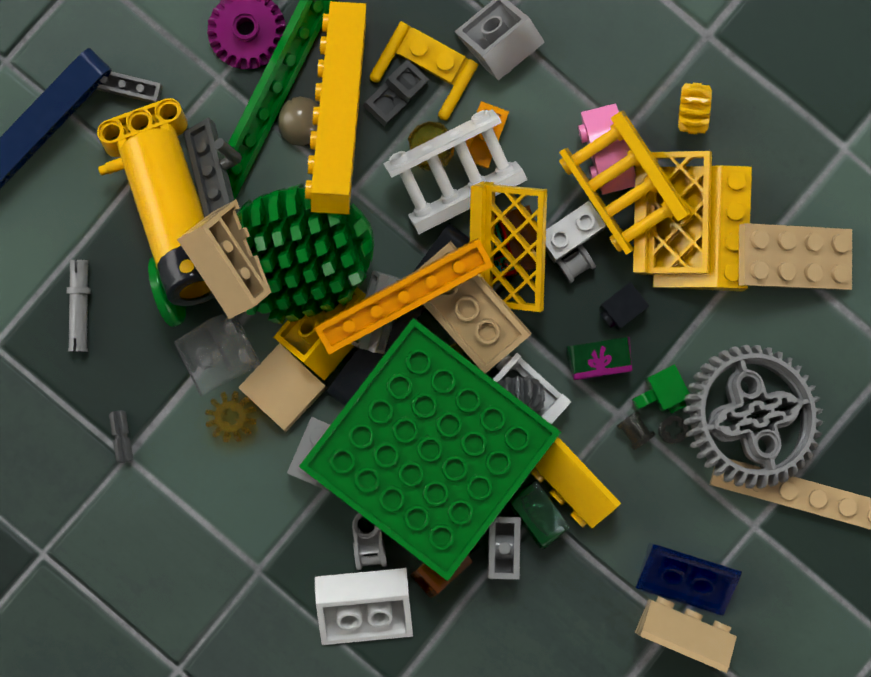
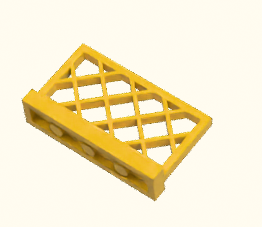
[633,151,712,275]
[470,181,547,312]

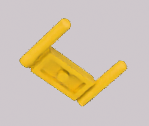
[369,21,479,120]

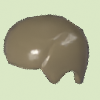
[278,96,320,146]

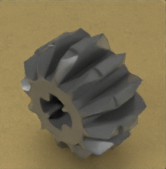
[497,376,545,414]

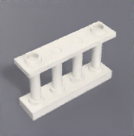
[383,109,527,234]

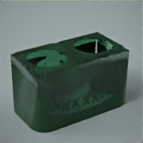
[507,480,570,550]

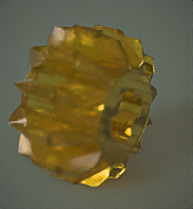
[205,391,257,443]

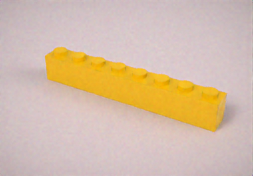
[305,1,366,214]

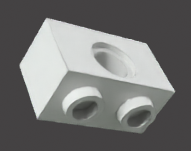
[545,201,606,263]

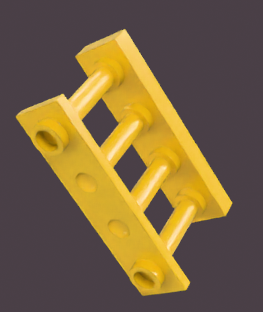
[559,110,691,255]

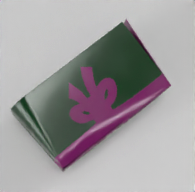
[566,337,632,380]

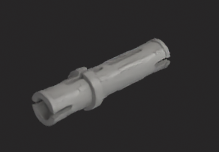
[66,260,91,352]

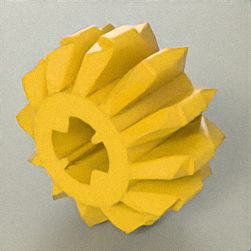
[678,82,712,134]

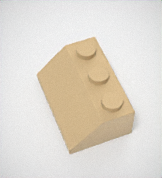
[635,596,737,673]

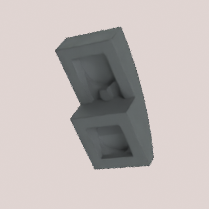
[363,59,429,127]

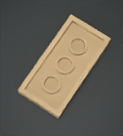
[739,223,852,290]
[416,241,532,374]

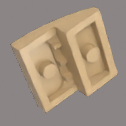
[238,343,327,432]

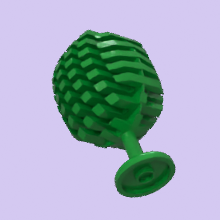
[148,183,374,327]

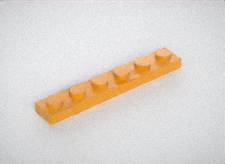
[314,238,493,355]

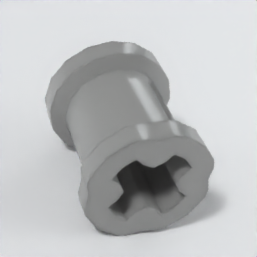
[556,245,596,283]

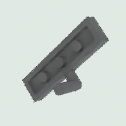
[184,117,242,218]

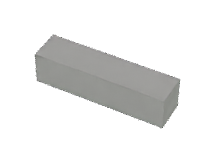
[96,72,163,103]

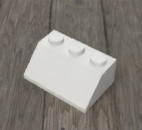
[315,568,413,645]

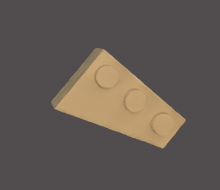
[177,199,271,319]

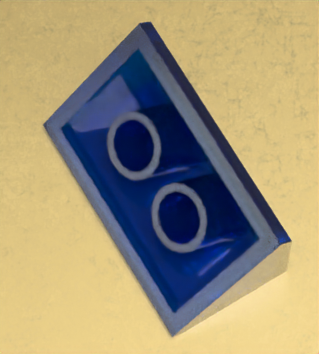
[636,543,742,616]

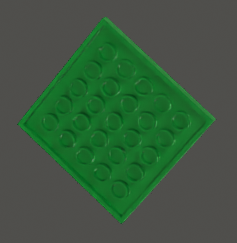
[299,318,561,581]

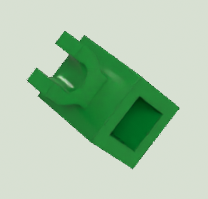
[632,364,690,414]

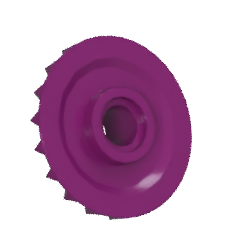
[207,0,286,69]

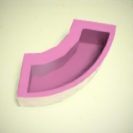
[578,103,636,195]

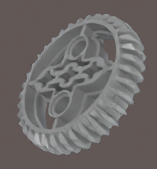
[683,345,823,489]

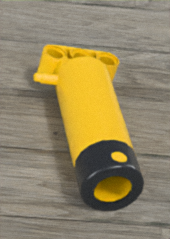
[97,98,215,306]

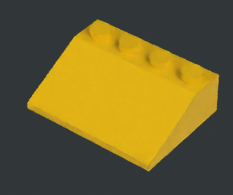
[652,165,752,291]

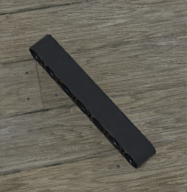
[327,223,470,406]

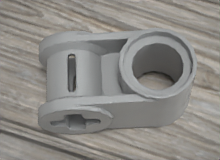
[352,513,387,570]

